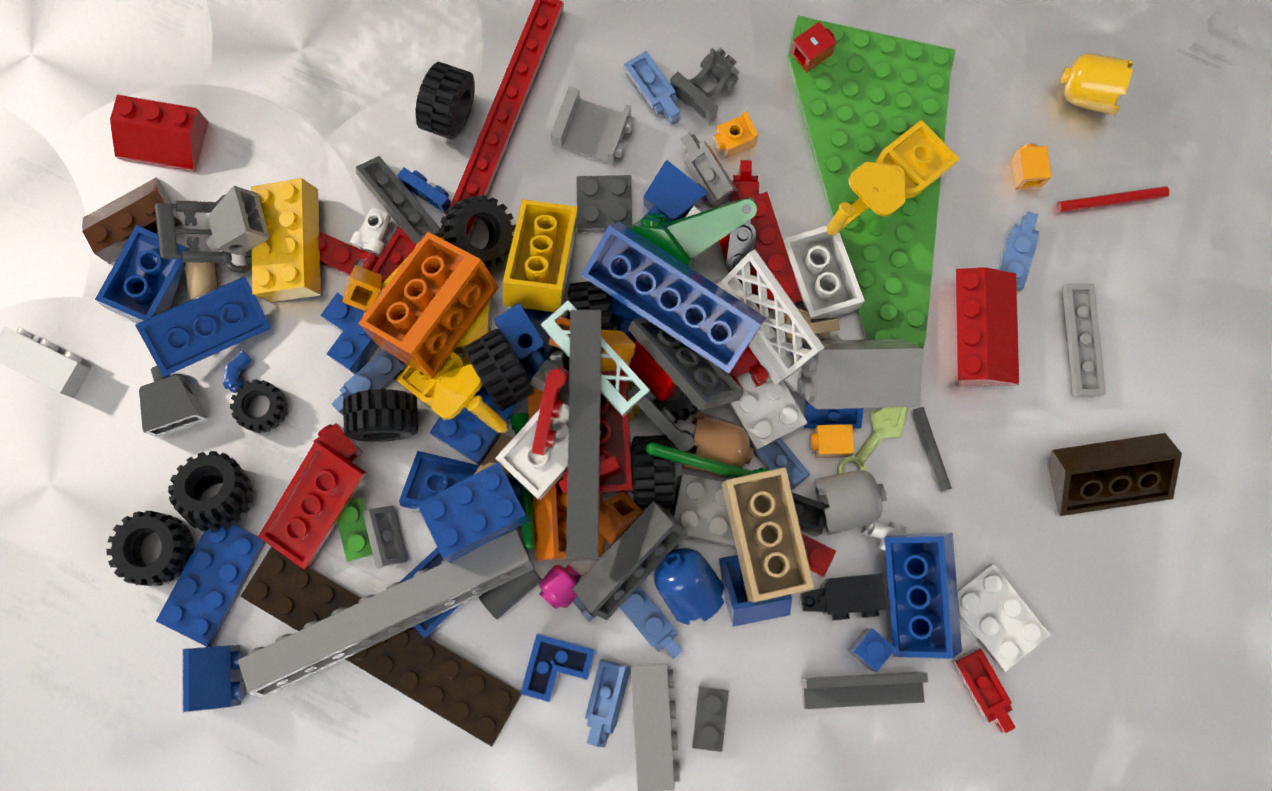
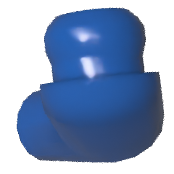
[222,351,253,393]

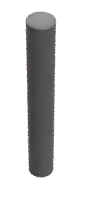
[913,407,952,492]

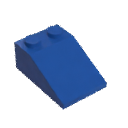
[95,225,189,323]

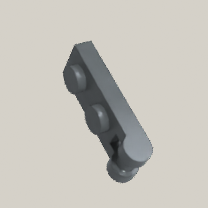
[627,385,694,451]

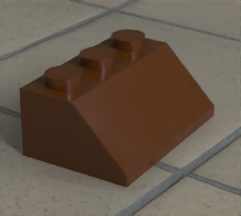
[82,177,183,264]

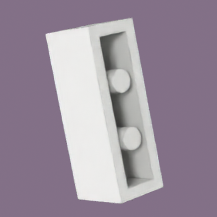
[0,326,91,398]

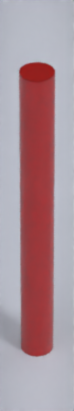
[1057,186,1169,213]

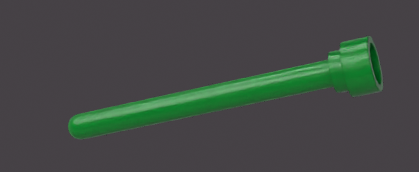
[511,413,535,551]
[646,443,771,478]

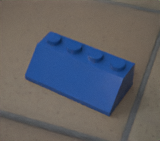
[884,532,962,659]

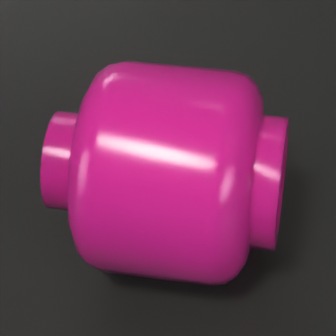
[539,564,581,609]

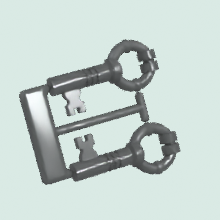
[155,194,252,273]

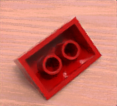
[110,94,209,172]

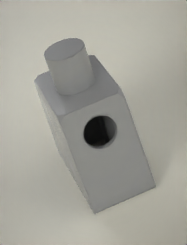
[206,186,270,255]

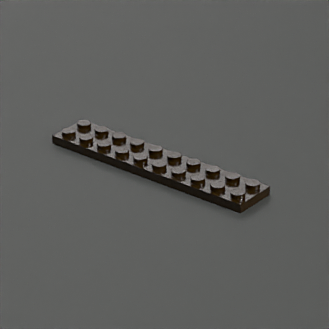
[240,547,522,747]

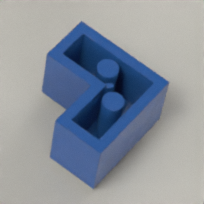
[320,293,379,375]
[520,633,596,702]

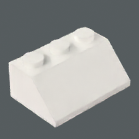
[783,225,865,319]

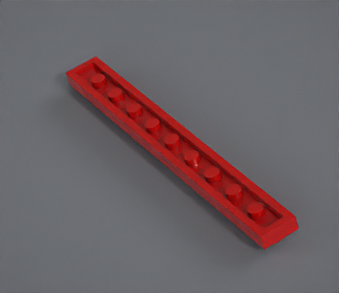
[441,0,564,240]

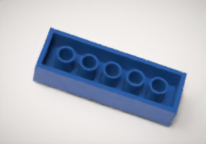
[580,222,766,373]
[429,307,557,465]

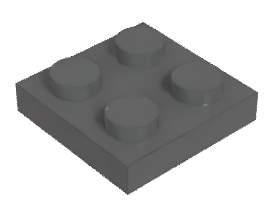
[576,175,632,232]

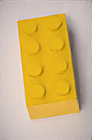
[251,178,321,302]
[503,199,578,312]

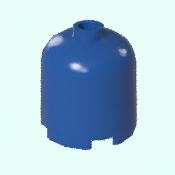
[654,548,725,625]

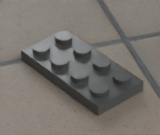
[628,318,744,411]

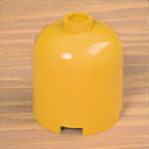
[1060,53,1134,116]

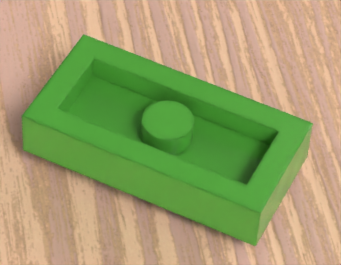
[337,498,373,562]

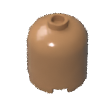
[682,412,753,478]

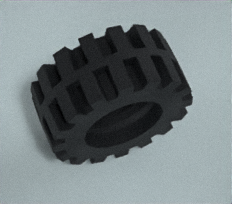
[230,379,288,433]

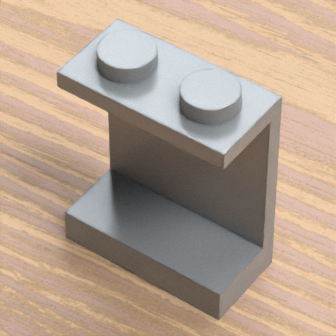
[550,86,635,166]

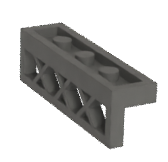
[801,671,928,709]

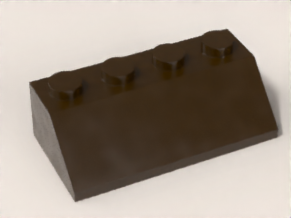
[1049,433,1182,516]

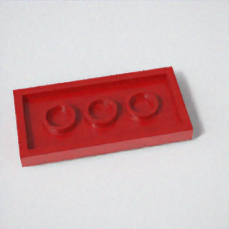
[258,440,367,570]

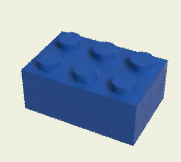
[417,462,530,563]

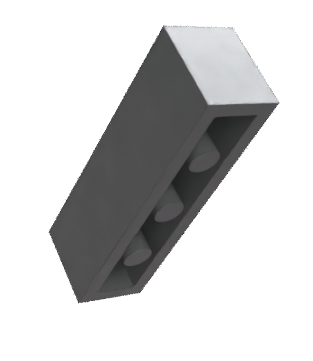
[573,501,688,620]

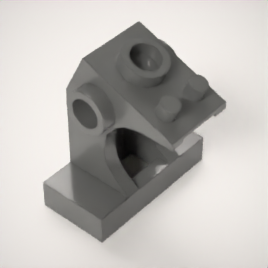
[670,47,740,125]

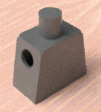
[139,366,207,437]

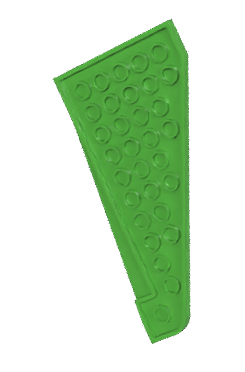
[787,15,955,348]

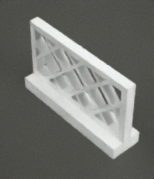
[716,250,825,385]

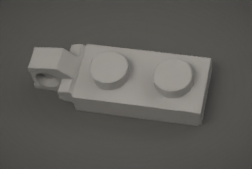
[680,132,738,207]

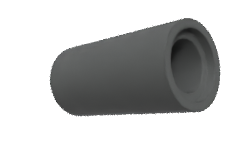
[478,570,542,620]

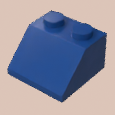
[719,555,792,627]
[183,645,245,712]

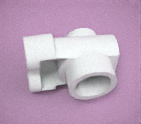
[349,208,391,256]
[861,521,909,550]

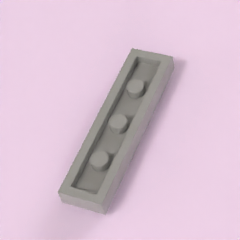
[1062,284,1106,397]

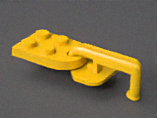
[827,120,960,236]
[395,352,508,433]

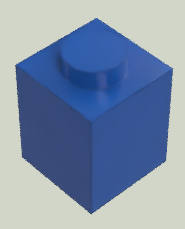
[848,628,896,672]

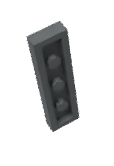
[356,156,442,246]

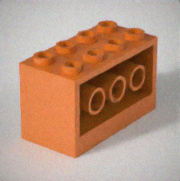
[358,232,499,379]

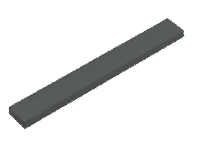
[566,310,602,559]

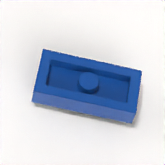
[397,167,451,215]
[803,401,864,428]

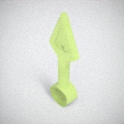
[837,407,909,474]

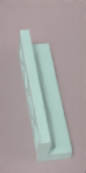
[541,301,650,417]

